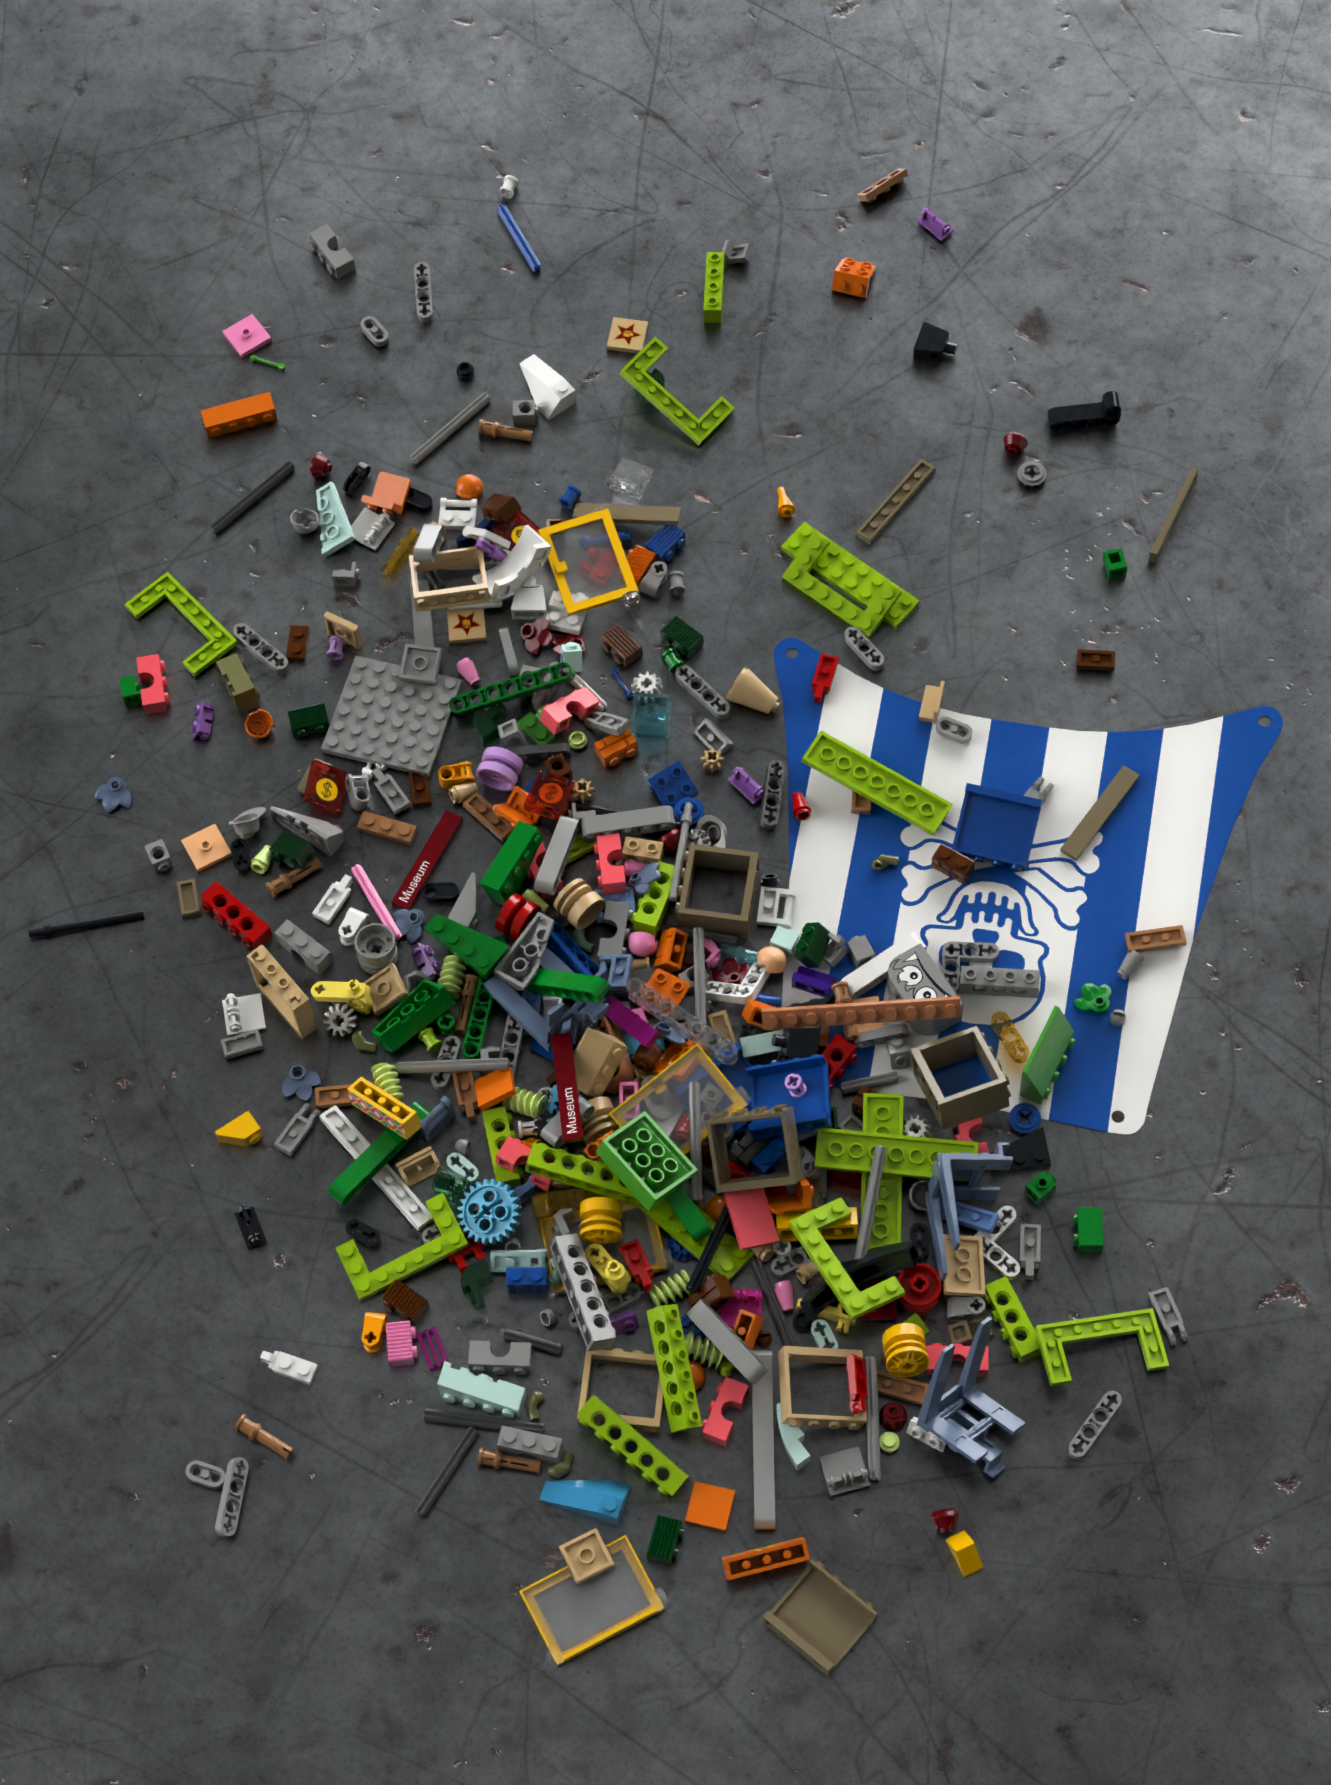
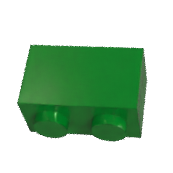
[1073,1207,1104,1253]

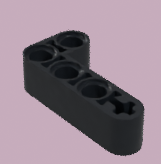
[1047,391,1121,431]

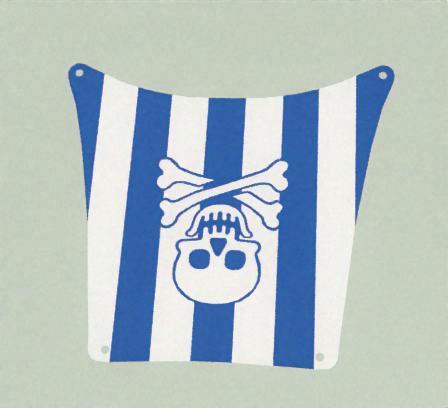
[774,638,1283,1134]

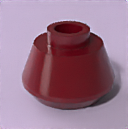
[1003,432,1028,456]
[310,453,332,478]
[657,828,680,852]
[879,1402,907,1430]
[930,1508,959,1532]

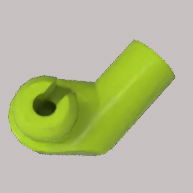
[719,1359,736,1377]

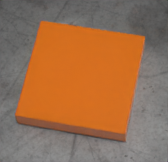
[474,1066,516,1111]
[685,1481,735,1532]

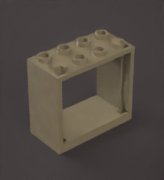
[675,844,759,938]
[910,1026,1011,1130]
[706,1104,804,1193]

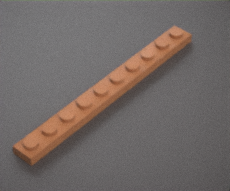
[761,996,961,1030]

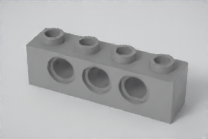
[959,966,1040,998]

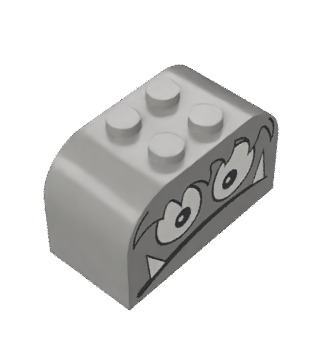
[887,943,963,1036]

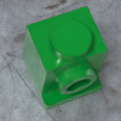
[1102,548,1128,580]
[119,675,142,706]
[1024,1171,1057,1205]

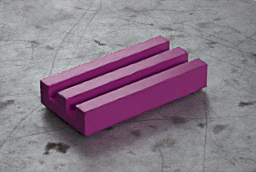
[416,1326,449,1371]

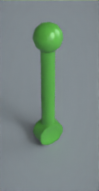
[250,355,285,371]

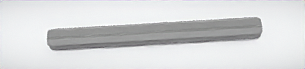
[410,392,491,465]
[693,927,707,1036]
[396,1058,510,1074]
[689,1081,702,1201]
[854,1145,887,1260]
[864,1356,881,1481]

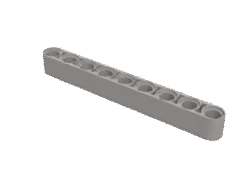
[752,1350,776,1530]

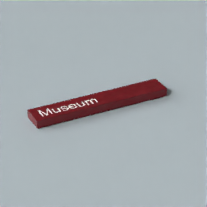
[391,810,463,911]
[551,1033,584,1144]

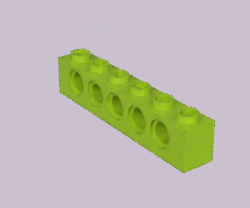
[525,1142,642,1207]
[646,1304,702,1433]
[577,1395,689,1496]

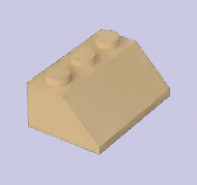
[574,1027,628,1098]

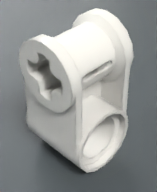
[338,907,369,947]

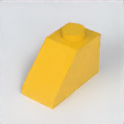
[215,1111,263,1147]

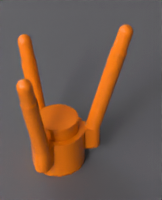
[583,1130,614,1161]

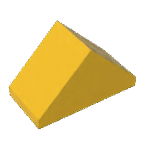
[946,1530,984,1578]

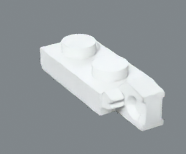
[312,874,353,925]
[260,1351,318,1385]

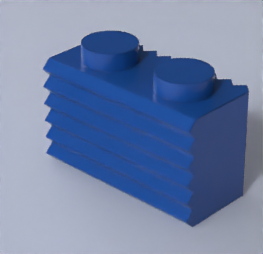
[644,525,686,562]
[751,1136,787,1175]
[506,1267,548,1294]

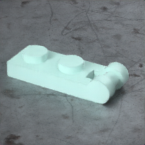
[490,1249,548,1272]

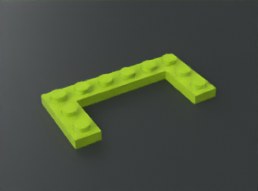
[619,337,735,445]
[782,532,902,638]
[125,571,238,677]
[335,1193,469,1301]
[789,1197,905,1320]
[1035,1308,1169,1386]

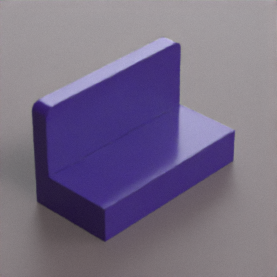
[792,966,836,997]

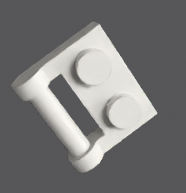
[438,498,478,530]
[462,526,511,550]
[757,886,796,929]

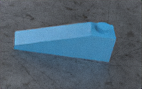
[539,1480,631,1526]

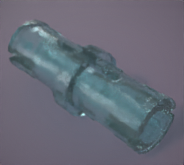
[720,943,758,963]

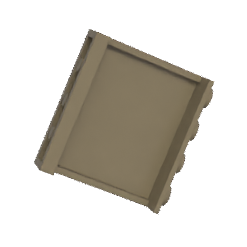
[763,1560,877,1676]

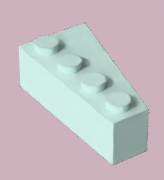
[437,1361,527,1418]

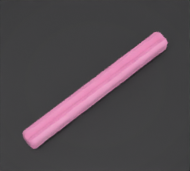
[351,864,402,941]

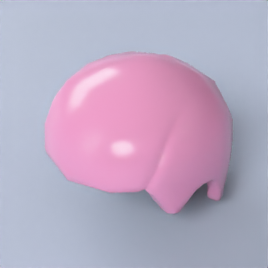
[628,932,658,957]

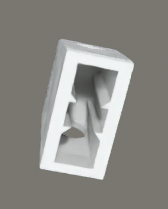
[511,578,547,620]

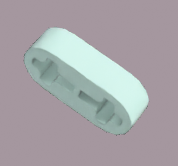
[446,1152,479,1185]
[811,1319,838,1349]

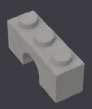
[309,224,356,279]
[598,900,633,960]
[274,919,333,975]
[468,1340,533,1375]
[497,1426,564,1465]

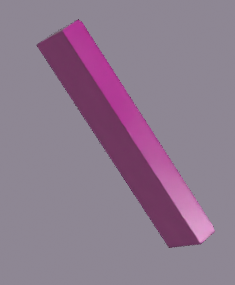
[604,995,661,1049]

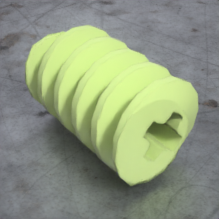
[438,955,467,1000]
[371,1063,404,1100]
[503,1087,548,1119]
[649,1270,690,1307]
[684,1332,723,1369]

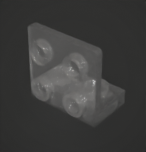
[606,458,655,499]

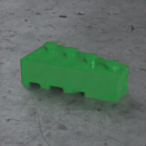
[480,820,543,906]
[424,914,510,980]
[371,979,456,1053]

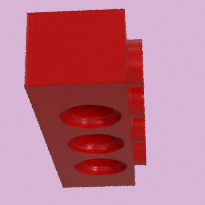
[200,881,272,949]
[821,1034,857,1092]

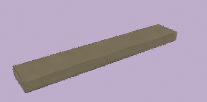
[856,459,936,545]
[1149,467,1198,564]
[572,503,682,525]
[1060,765,1140,861]

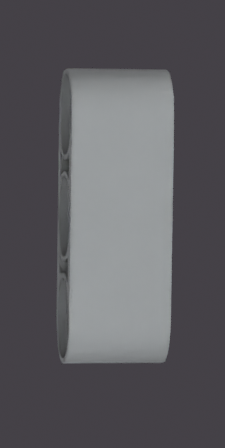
[413,524,445,563]
[540,1095,595,1149]

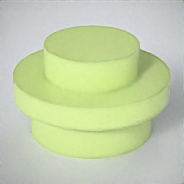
[568,731,587,749]
[880,1432,900,1453]

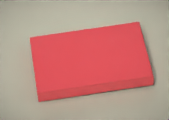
[723,1188,779,1251]

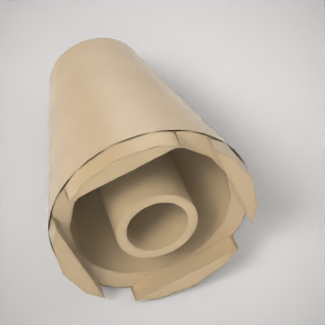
[726,667,780,714]

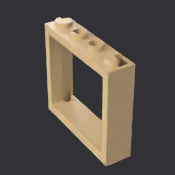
[409,546,490,612]
[247,945,318,1040]
[778,1346,867,1430]
[577,1348,664,1433]

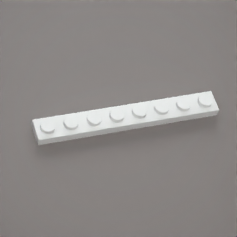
[319,1105,434,1231]

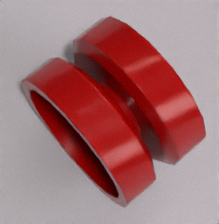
[495,893,541,941]
[898,1263,942,1315]

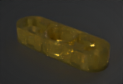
[991,1011,1029,1063]

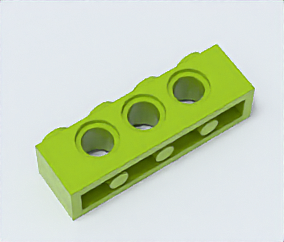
[703,252,725,323]
[631,861,675,938]
[482,1106,524,1188]
[983,1276,1041,1363]

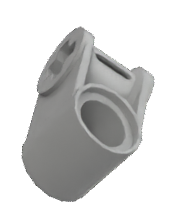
[639,561,668,598]
[345,773,371,811]
[946,1296,986,1322]

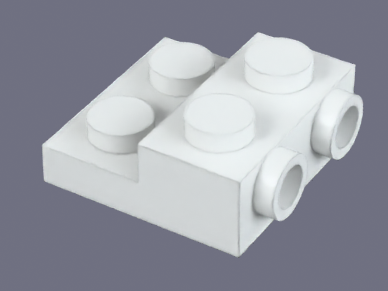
[545,590,589,635]

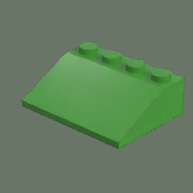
[1019,1006,1076,1105]
[596,1111,698,1212]

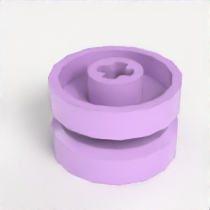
[476,746,524,791]

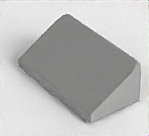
[693,718,734,754]

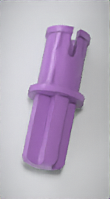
[475,539,505,562]

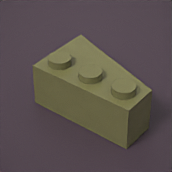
[216,653,260,714]

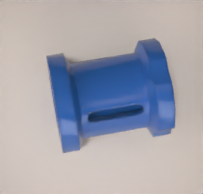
[558,485,582,509]

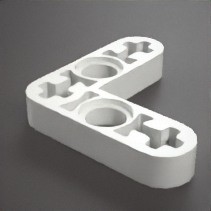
[705,961,770,1004]
[974,1206,1020,1280]

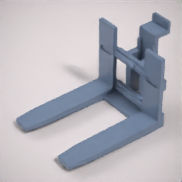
[484,948,609,1052]
[925,1142,1013,1281]
[917,1316,1026,1478]

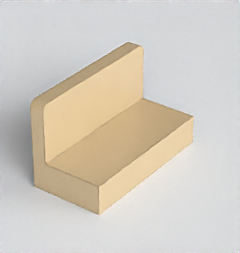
[919,681,945,724]

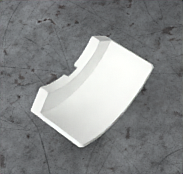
[472,525,551,601]

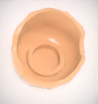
[757,946,786,973]

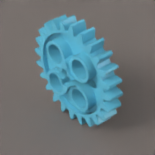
[457,1179,522,1245]

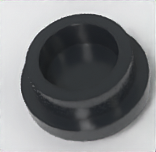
[456,362,474,379]
[760,874,780,888]
[793,1311,813,1331]

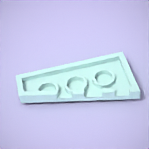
[316,482,356,557]

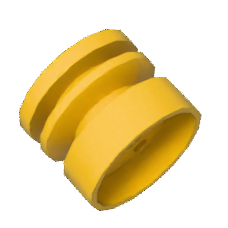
[580,1197,622,1244]
[882,1323,929,1378]

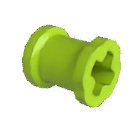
[418,1027,443,1053]

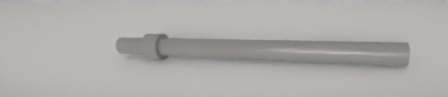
[669,802,693,901]

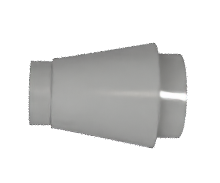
[1117,950,1144,980]

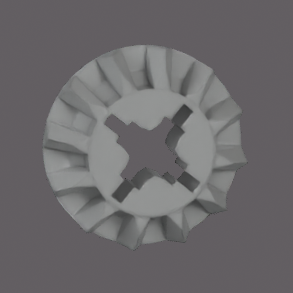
[1017,461,1047,487]
[685,829,711,851]

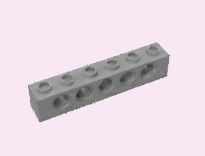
[550,1233,616,1352]

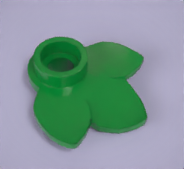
[1073,983,1112,1014]

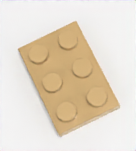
[943,1234,986,1297]

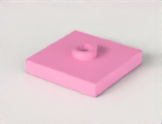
[223,314,272,358]

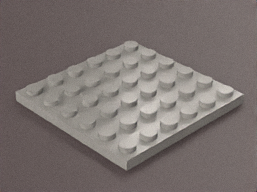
[321,656,462,777]

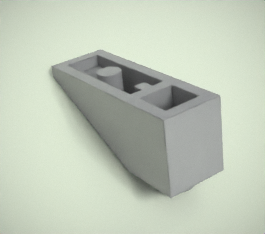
[448,872,479,930]

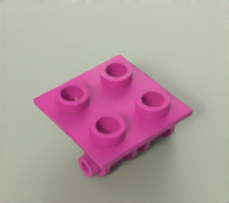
[720,1289,762,1329]

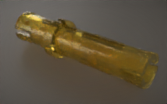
[380,528,420,577]

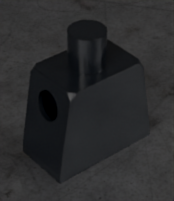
[913,322,958,362]
[772,1028,821,1060]

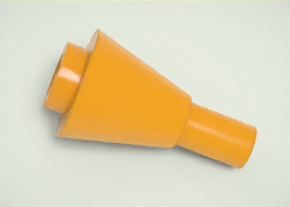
[777,487,795,517]

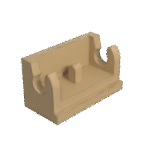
[395,1146,442,1188]

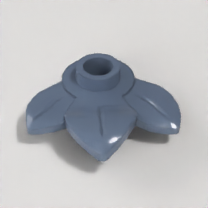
[95,777,132,813]
[628,862,662,894]
[392,909,425,945]
[653,1021,690,1045]
[282,1065,321,1101]

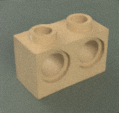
[622,836,664,865]

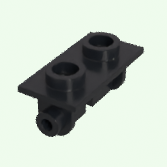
[234,1205,267,1249]

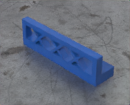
[546,920,599,976]

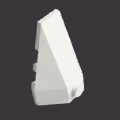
[520,354,576,421]

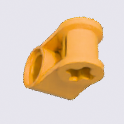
[438,762,476,789]
[361,1312,388,1353]

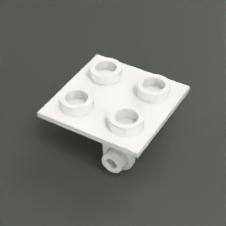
[351,508,395,551]
[222,993,266,1036]

